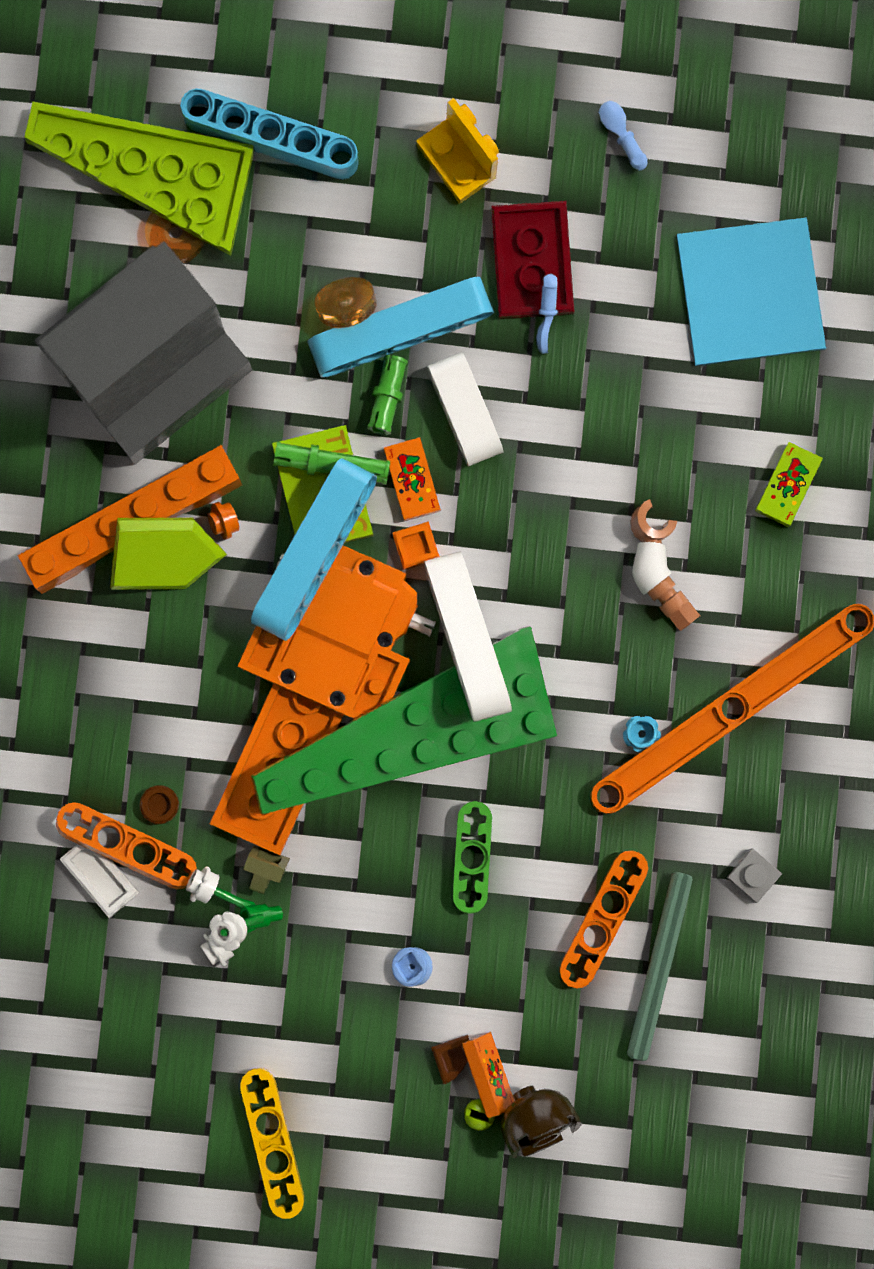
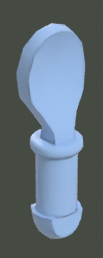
[599,101,648,170]
[536,274,558,354]

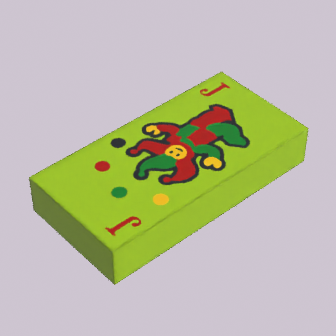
[755,442,823,527]

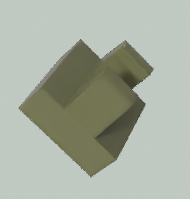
[243,845,290,894]

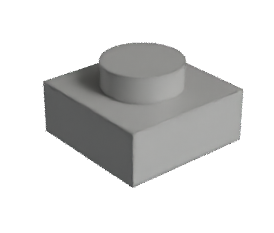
[726,848,782,903]

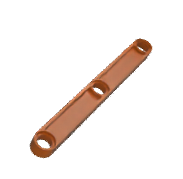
[590,604,874,814]

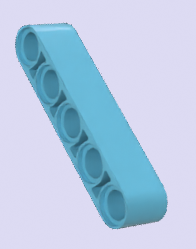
[180,88,359,179]
[307,277,494,377]
[251,458,377,641]

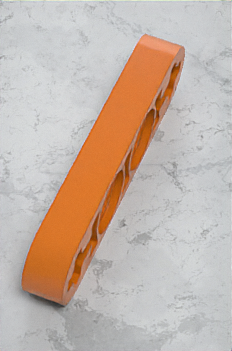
[56,803,197,889]
[559,851,648,988]

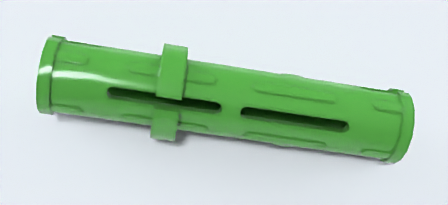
[273,441,390,485]

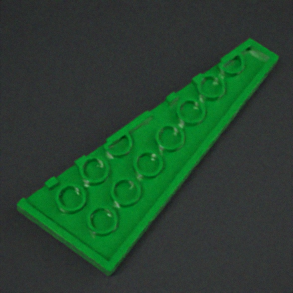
[251,626,557,814]

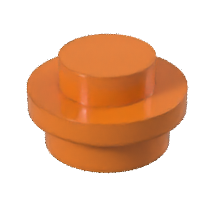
[208,502,239,540]

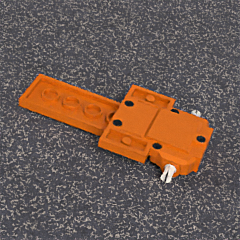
[210,545,436,856]

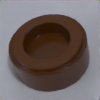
[140,785,180,824]

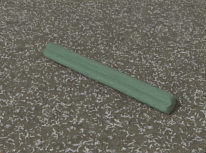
[627,872,693,1061]

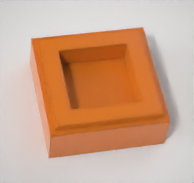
[392,522,440,570]

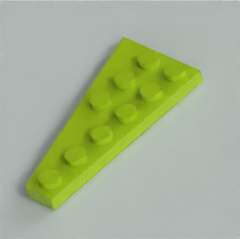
[24,102,254,256]

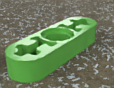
[453,801,492,913]

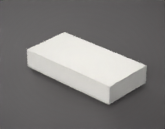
[60,834,140,918]

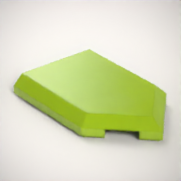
[110,518,227,590]

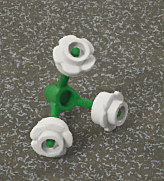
[186,866,283,966]

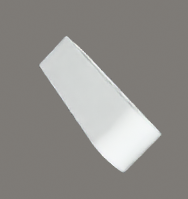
[424,551,512,722]

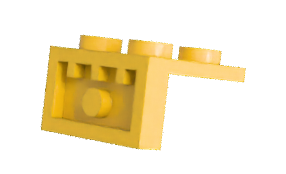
[416,98,499,204]

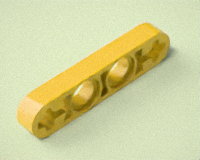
[240,1067,304,1219]

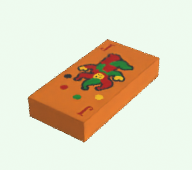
[384,437,441,522]
[462,1032,515,1118]

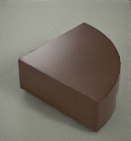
[431,1034,469,1084]

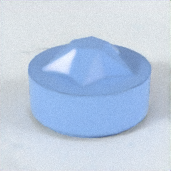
[392,947,433,986]

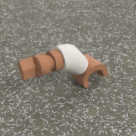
[630,499,700,631]

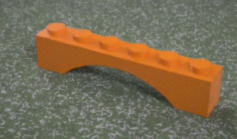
[18,445,242,594]

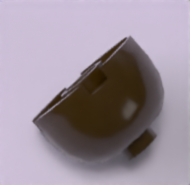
[501,1085,582,1158]

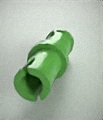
[367,355,408,435]

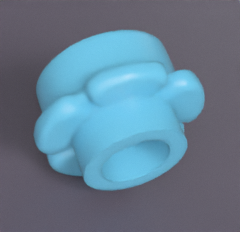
[623,716,661,753]

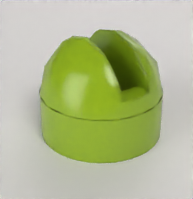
[464,1098,495,1131]

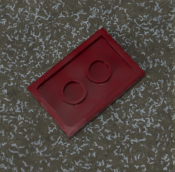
[491,201,575,319]

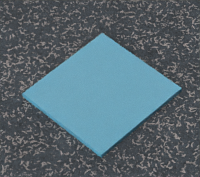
[676,217,826,366]

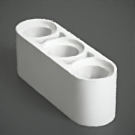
[427,352,503,466]

